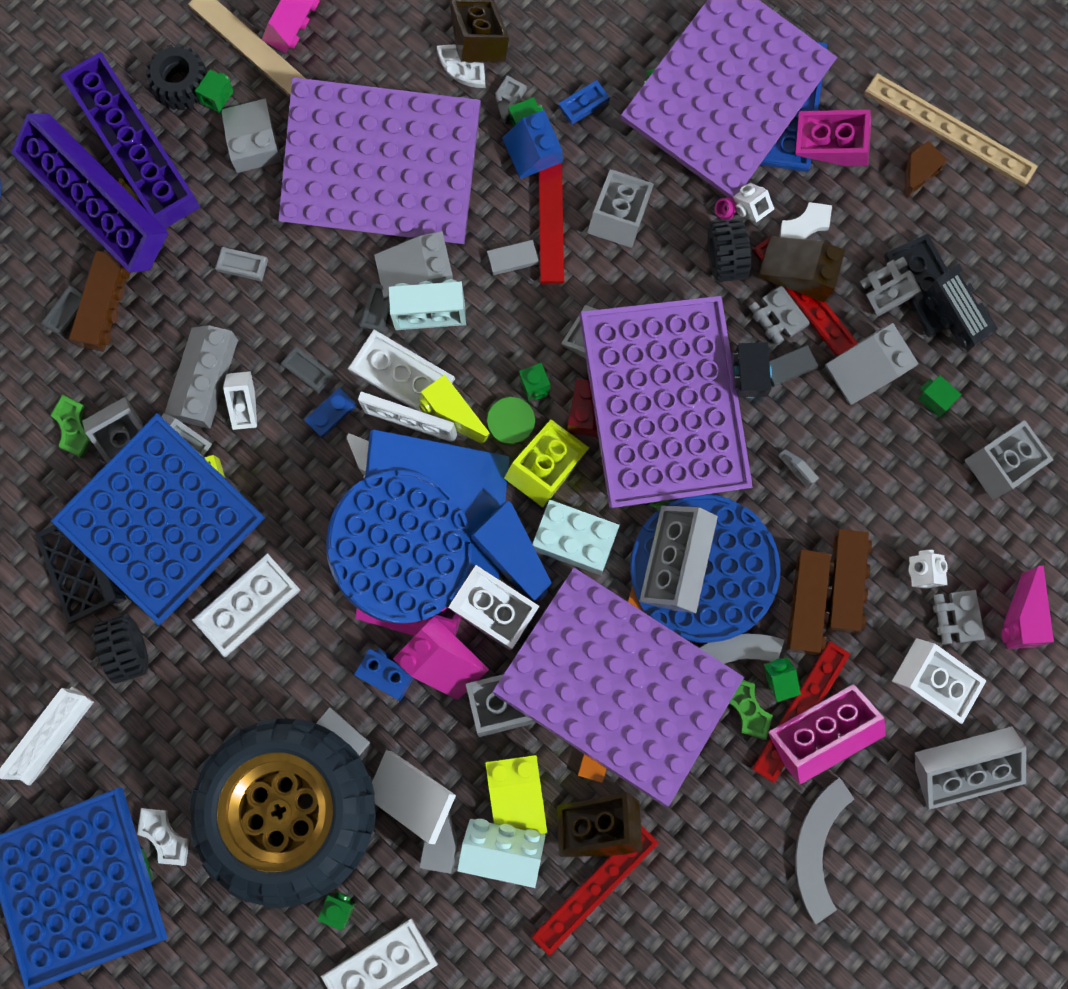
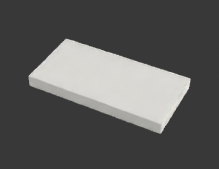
[348,330,455,412]
[358,392,457,443]
[192,553,301,657]
[372,750,456,844]
[321,918,438,989]

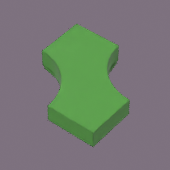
[50,395,92,459]
[729,680,773,740]

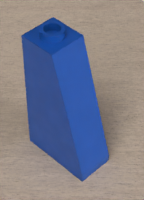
[469,501,552,601]

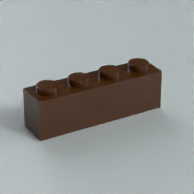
[69,251,130,352]
[826,529,872,634]
[786,550,834,655]

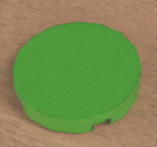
[487,397,535,445]

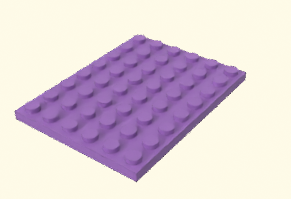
[620,0,837,200]
[279,77,481,244]
[579,296,753,509]
[492,568,744,808]

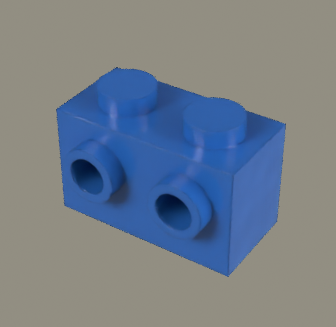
[354,648,414,701]

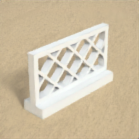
[0,687,94,785]

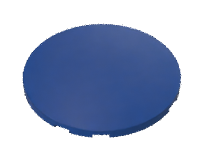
[326,470,473,624]
[630,494,780,643]

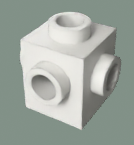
[733,183,774,222]
[909,550,948,588]

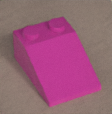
[796,110,871,166]
[1001,566,1054,649]
[393,616,489,700]

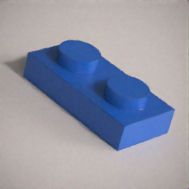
[558,80,610,125]
[305,387,357,439]

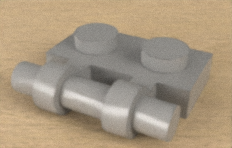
[860,257,922,316]
[749,286,810,345]
[933,590,985,645]

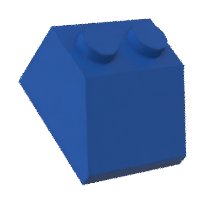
[502,110,563,179]

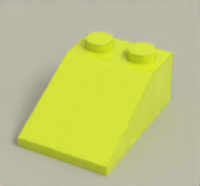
[418,374,490,444]
[504,420,589,507]
[485,755,547,834]

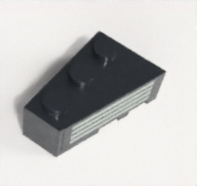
[923,264,998,352]

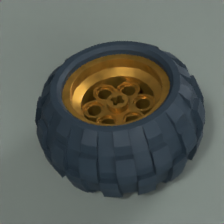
[189,718,376,908]

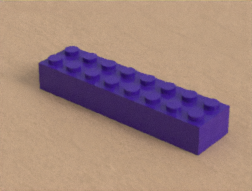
[61,52,201,229]
[11,114,168,273]

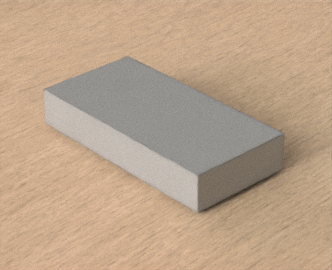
[487,240,539,275]
[215,247,268,282]

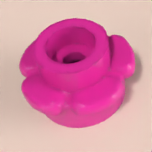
[715,197,736,220]

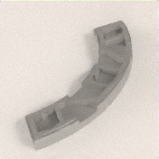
[700,634,784,664]
[795,777,854,925]

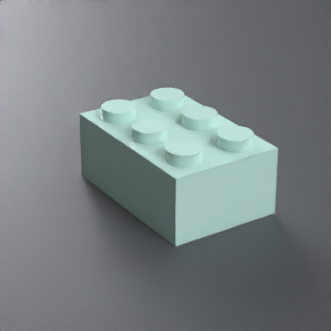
[389,279,466,330]
[532,500,619,576]
[457,819,545,888]

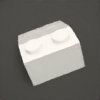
[448,565,539,650]
[892,638,986,724]

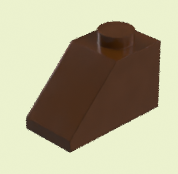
[904,140,948,198]

